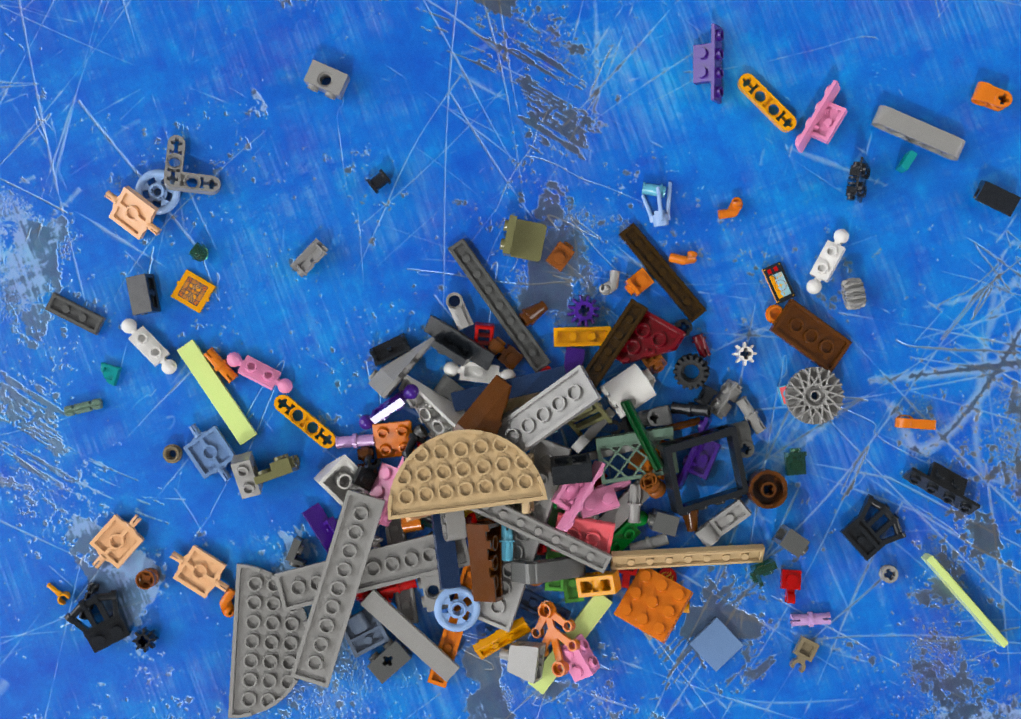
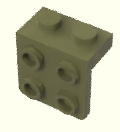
[500,215,547,262]

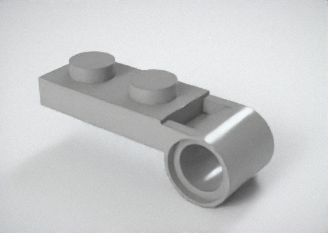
[694,498,752,547]

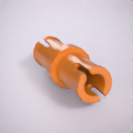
[203,347,238,383]

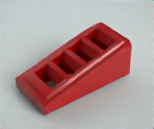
[474,322,494,351]

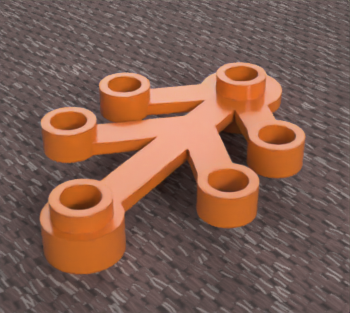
[531,600,580,677]

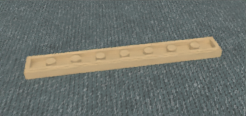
[610,544,765,570]

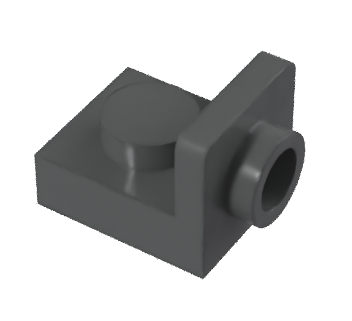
[285,536,307,568]

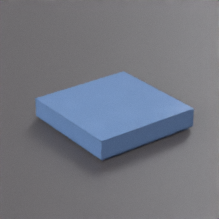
[689,617,744,672]

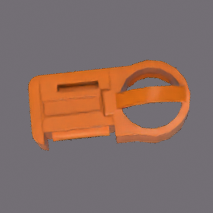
[894,415,936,430]

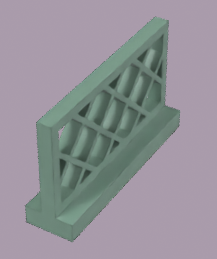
[594,426,679,484]

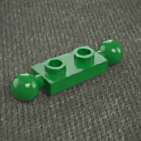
[610,511,648,554]

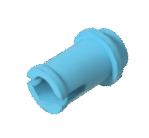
[642,182,666,198]

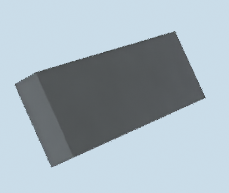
[45,292,106,335]

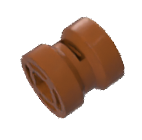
[640,473,666,499]
[135,568,160,590]

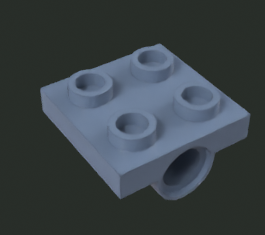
[344,609,390,658]

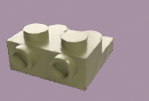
[253,453,300,485]

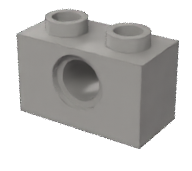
[304,60,350,100]
[230,451,263,499]
[417,573,450,612]

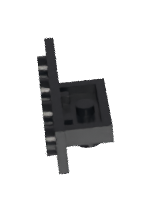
[424,314,496,370]
[902,461,980,515]

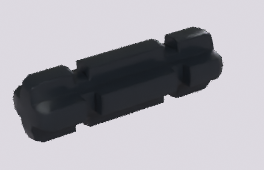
[79,582,100,620]

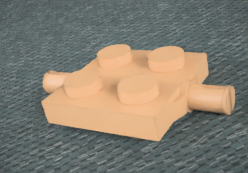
[104,186,162,240]
[89,514,145,569]
[170,545,230,598]

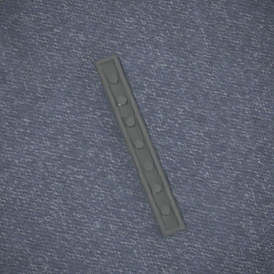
[448,238,551,372]

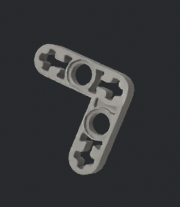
[164,135,221,195]
[571,407,616,454]

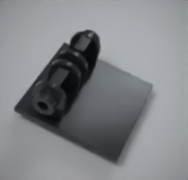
[845,157,871,203]

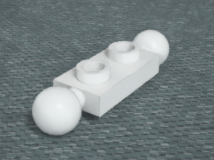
[806,229,849,294]
[121,318,177,374]
[444,362,516,384]

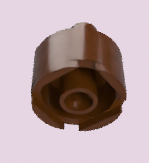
[746,468,788,509]

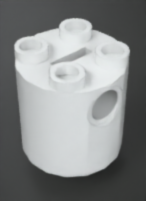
[599,364,656,418]

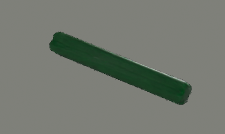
[621,399,664,471]

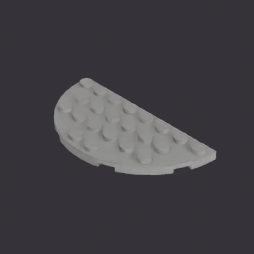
[228,563,308,718]

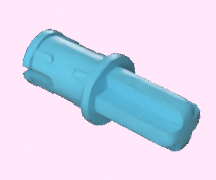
[499,525,515,561]

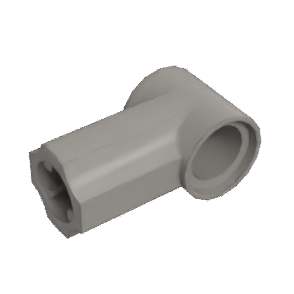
[446,292,474,330]

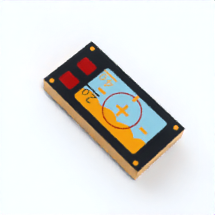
[762,262,795,304]

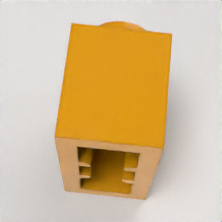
[575,570,622,598]

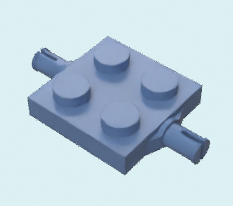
[183,423,236,481]

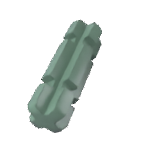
[64,398,103,416]

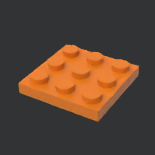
[614,568,693,644]

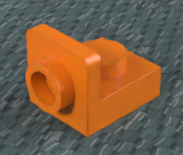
[624,267,654,297]

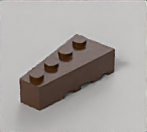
[466,521,503,602]

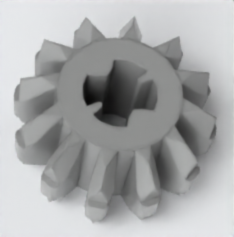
[841,278,867,310]

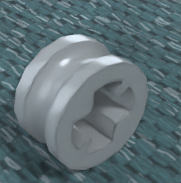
[879,565,898,583]

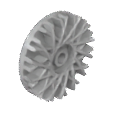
[785,367,845,425]

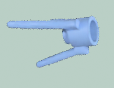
[641,182,672,227]

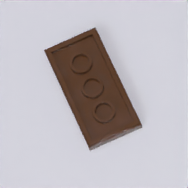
[769,299,852,373]

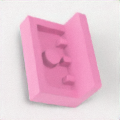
[560,634,600,682]

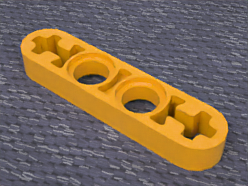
[737,73,797,133]
[274,395,336,448]

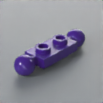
[359,384,419,430]

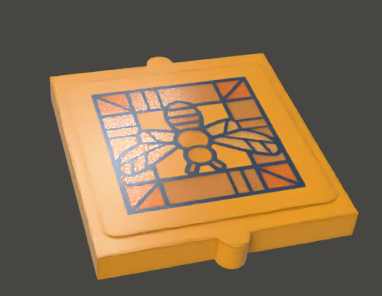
[171,269,216,313]

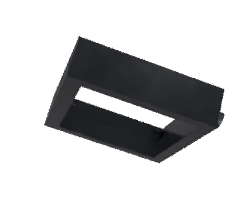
[657,424,749,516]

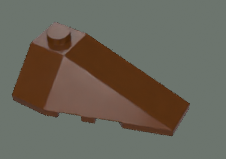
[452,375,512,435]

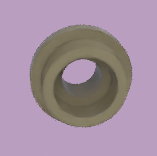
[163,444,183,463]

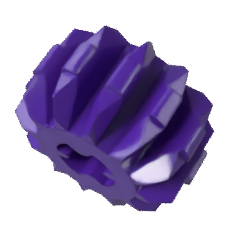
[567,295,600,327]

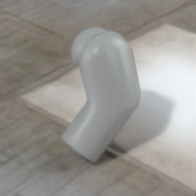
[599,270,620,295]

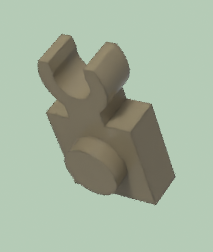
[789,635,820,673]

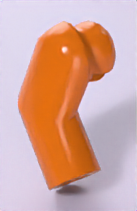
[718,197,743,219]
[669,251,698,265]
[219,587,235,617]

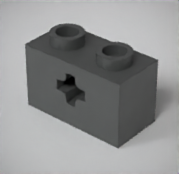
[647,508,680,537]
[772,524,810,558]
[367,638,413,684]

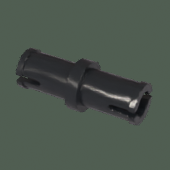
[671,402,711,417]

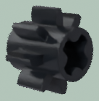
[132,627,159,653]

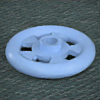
[135,169,181,215]
[434,586,480,632]

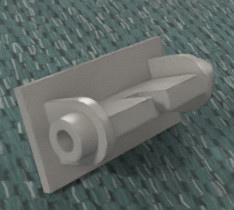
[290,238,329,277]
[710,379,743,420]

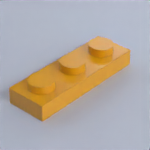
[553,326,611,347]
[472,617,531,660]

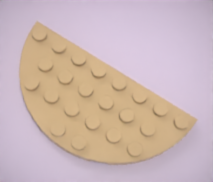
[388,429,548,520]

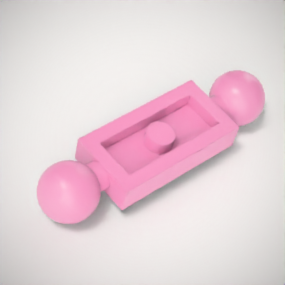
[226,352,293,394]

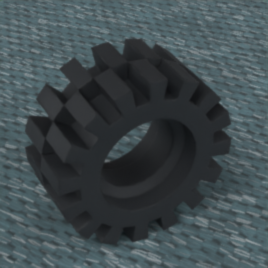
[673,353,710,390]

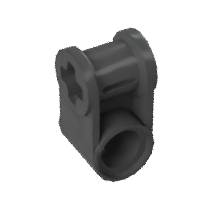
[434,374,464,401]
[637,405,673,428]
[730,420,754,458]

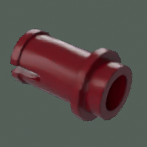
[692,333,711,358]

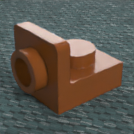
[545,241,575,272]
[642,355,667,375]

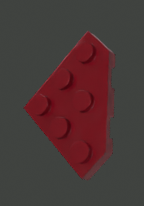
[616,311,686,364]

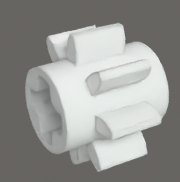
[732,342,757,366]

